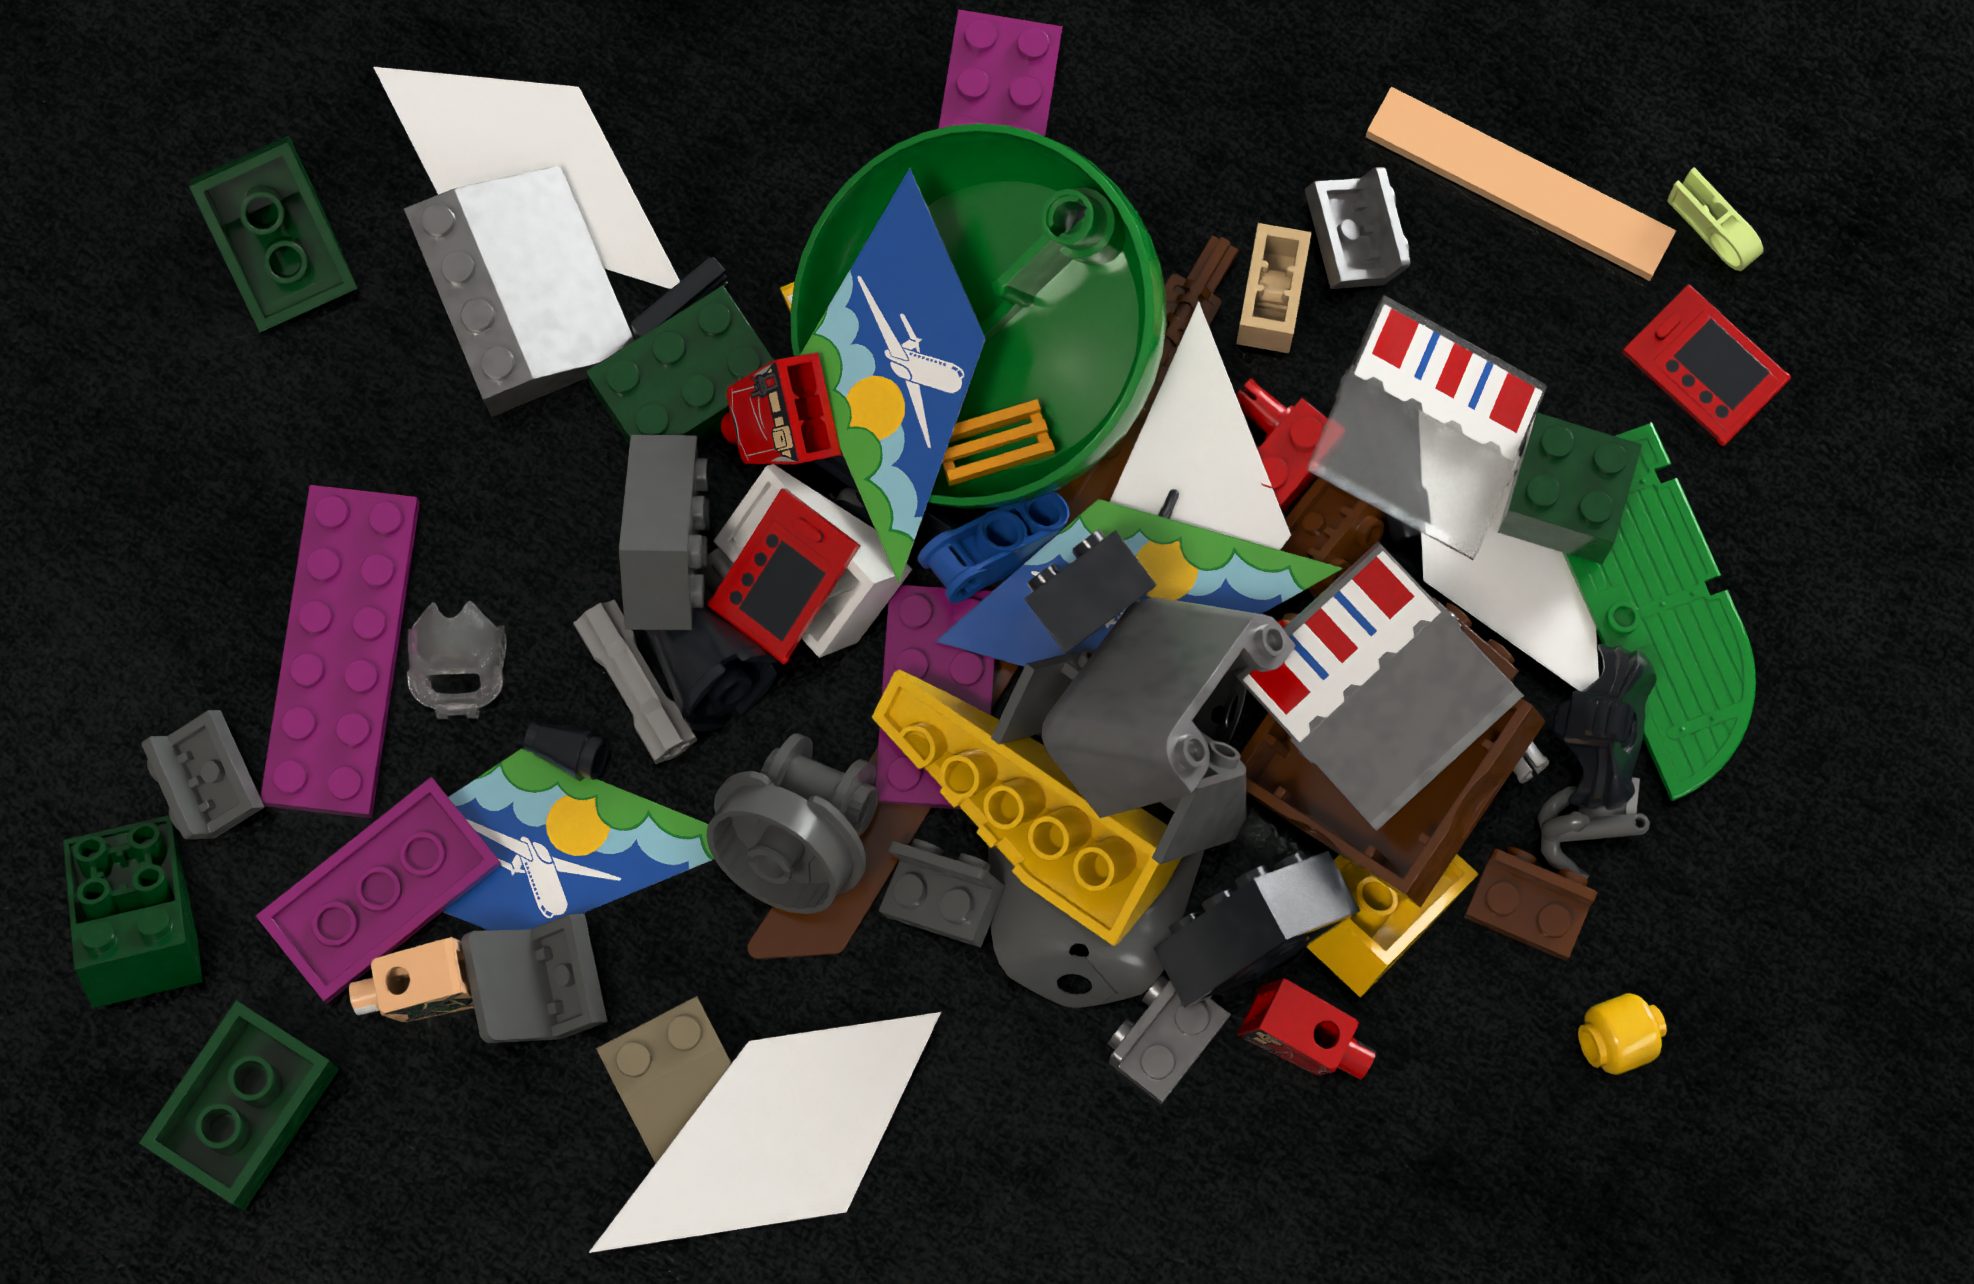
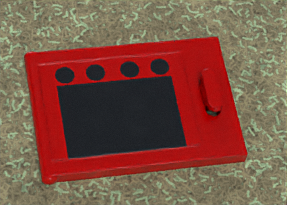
[1622,284,1791,446]
[707,488,861,664]

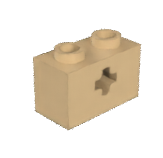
[1236,223,1311,353]

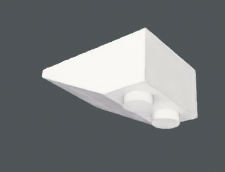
[714,464,912,658]

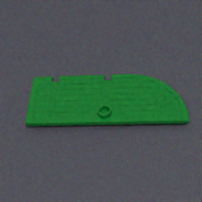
[1562,423,1756,801]

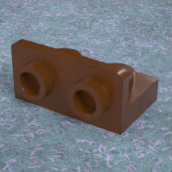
[1281,469,1387,599]
[1464,846,1598,961]

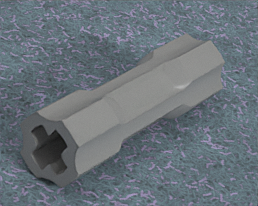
[573,599,697,764]

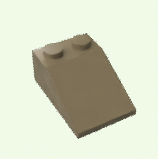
[596,996,732,1164]

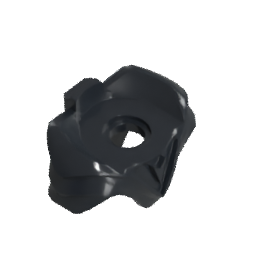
[1552,644,1657,810]

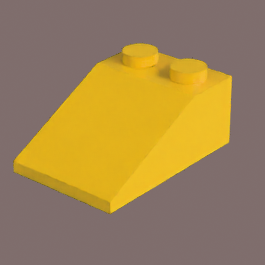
[1307,854,1478,998]

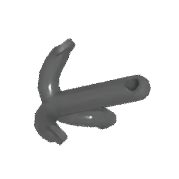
[1537,786,1650,880]

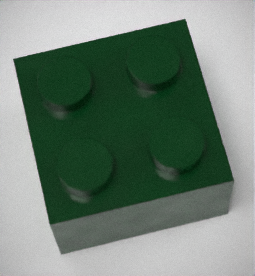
[1498,413,1642,564]

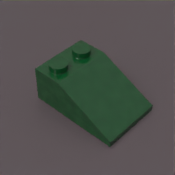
[189,136,358,332]

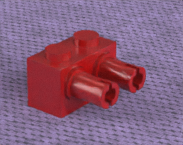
[1236,378,1344,514]

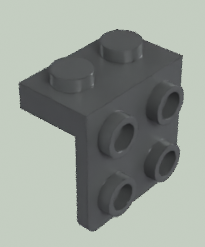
[461,914,608,1043]

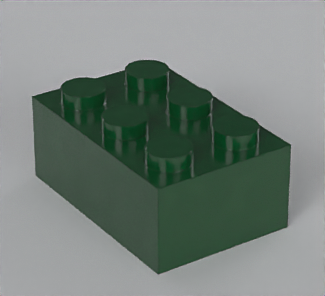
[586,286,774,446]
[139,1000,339,1211]

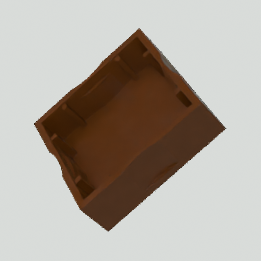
[1240,698,1546,908]

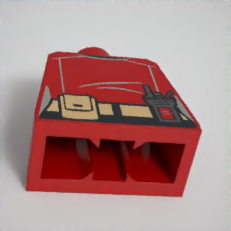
[721,352,841,465]
[1237,978,1376,1080]

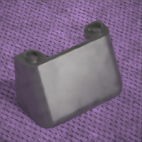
[1042,597,1296,818]

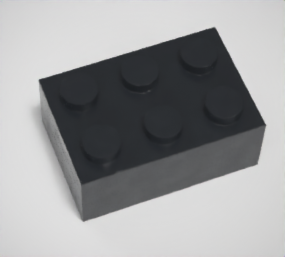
[1024,529,1157,654]
[1154,851,1360,1008]

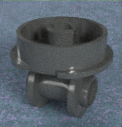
[707,733,879,914]

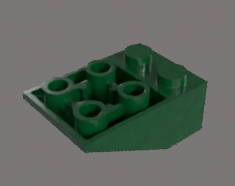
[63,815,202,1008]

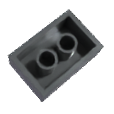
[619,435,711,630]

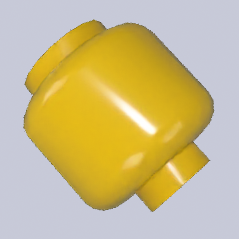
[1578,993,1667,1075]

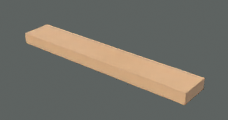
[1366,87,1676,281]

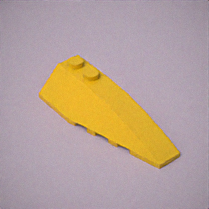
[872,669,1182,946]

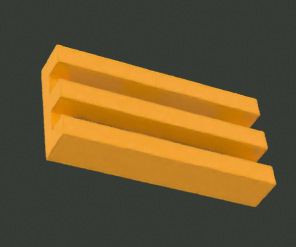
[942,399,1055,486]

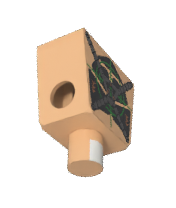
[349,937,474,1022]

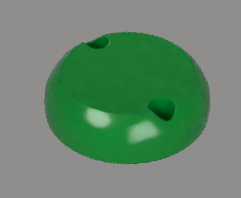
[791,123,1166,509]

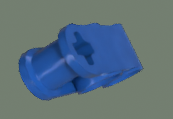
[917,492,1070,604]

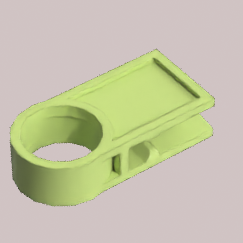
[1667,167,1763,271]

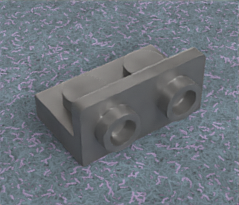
[1108,974,1231,1105]

